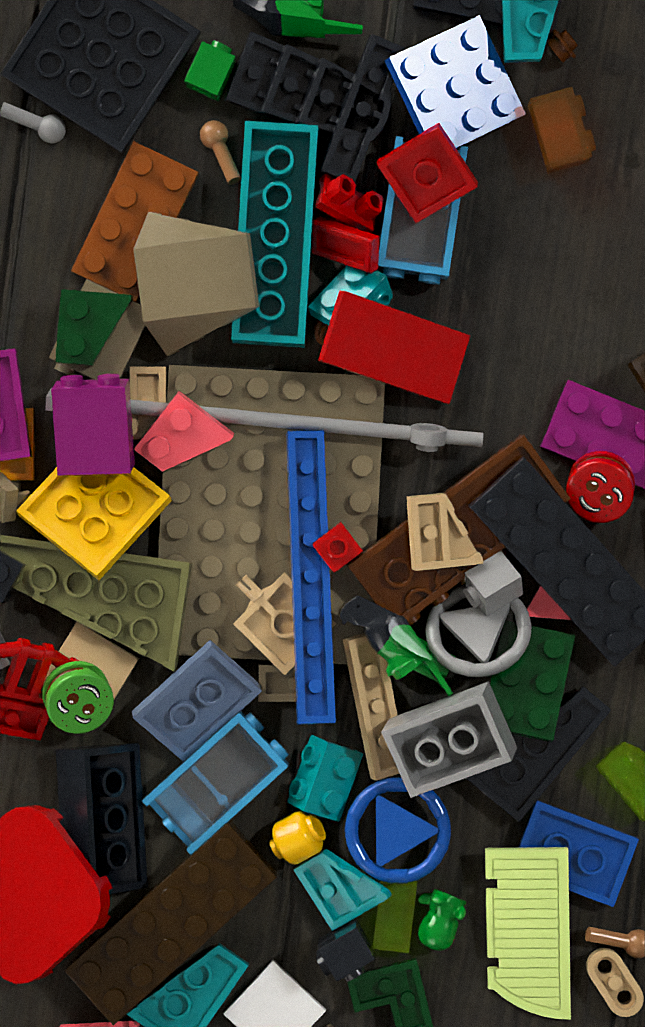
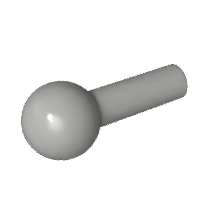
[0,102,66,144]

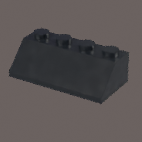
[56,743,148,894]

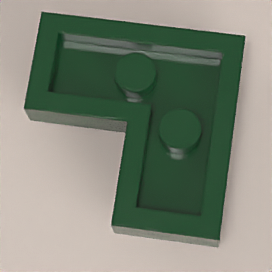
[347,958,433,1027]

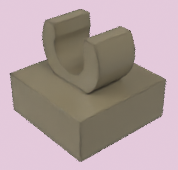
[0,472,30,523]

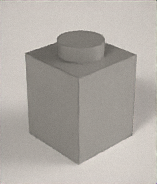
[463,551,523,616]

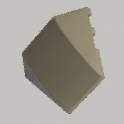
[134,212,259,356]

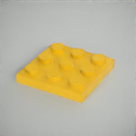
[16,467,172,580]

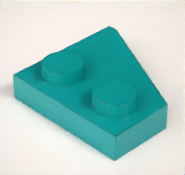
[293,849,392,931]

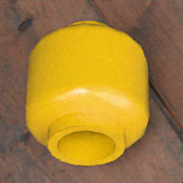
[270,811,326,865]

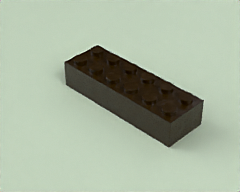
[65,820,277,1025]

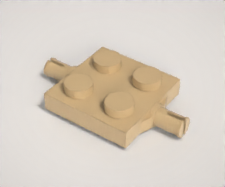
[233,572,336,675]

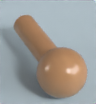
[200,120,241,185]
[585,927,645,958]

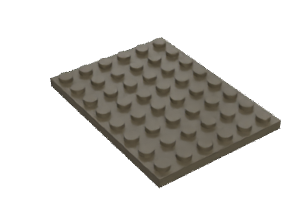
[158,365,385,664]

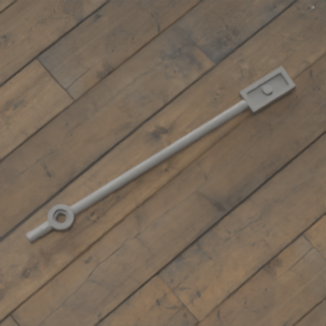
[45,388,483,452]

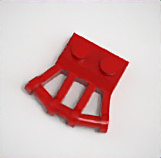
[0,638,79,741]

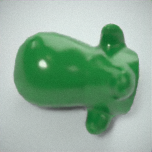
[418,889,467,951]

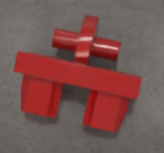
[315,174,383,233]

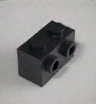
[315,918,375,982]

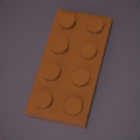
[71,141,199,303]

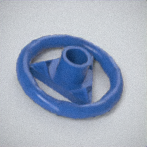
[345,777,451,884]

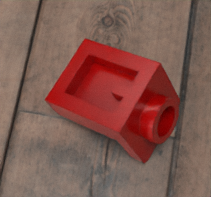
[313,522,363,572]

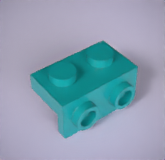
[308,265,393,326]
[288,735,363,822]

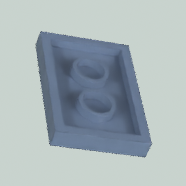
[132,640,262,762]

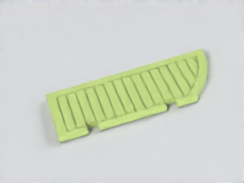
[485,847,571,1020]

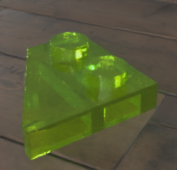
[595,742,645,821]

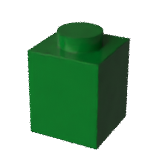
[184,41,236,102]

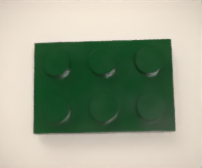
[490,620,575,743]

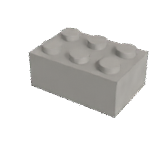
[381,681,517,798]

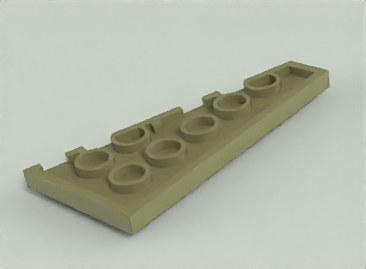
[0,535,192,672]

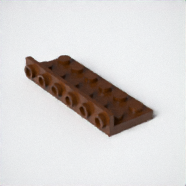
[347,434,570,626]

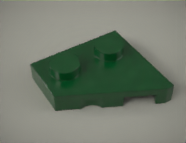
[55,289,132,366]

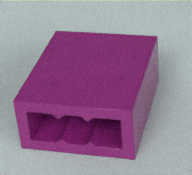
[51,374,135,476]

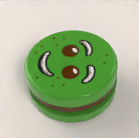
[42,661,114,734]

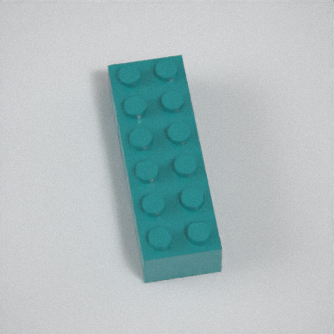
[231,121,318,348]

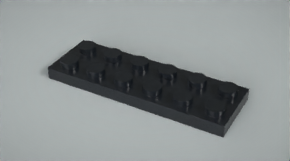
[468,457,645,667]

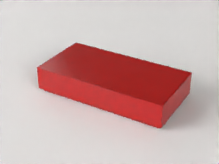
[312,216,379,273]

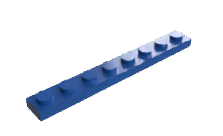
[286,430,336,725]

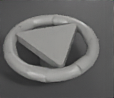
[425,584,532,677]

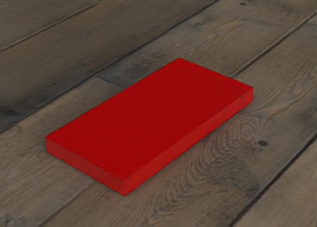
[318,290,470,404]

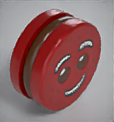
[566,451,635,523]

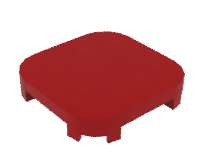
[0,805,113,984]

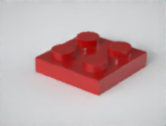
[376,123,478,223]

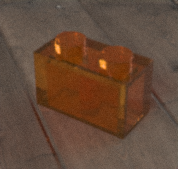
[528,87,596,174]

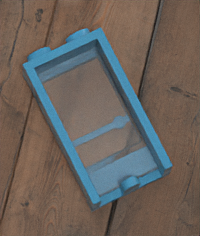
[377,136,468,285]
[142,711,289,855]

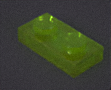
[372,880,418,953]

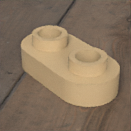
[586,948,644,1017]

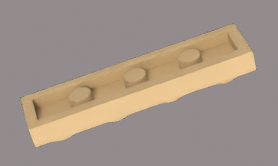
[343,633,400,781]

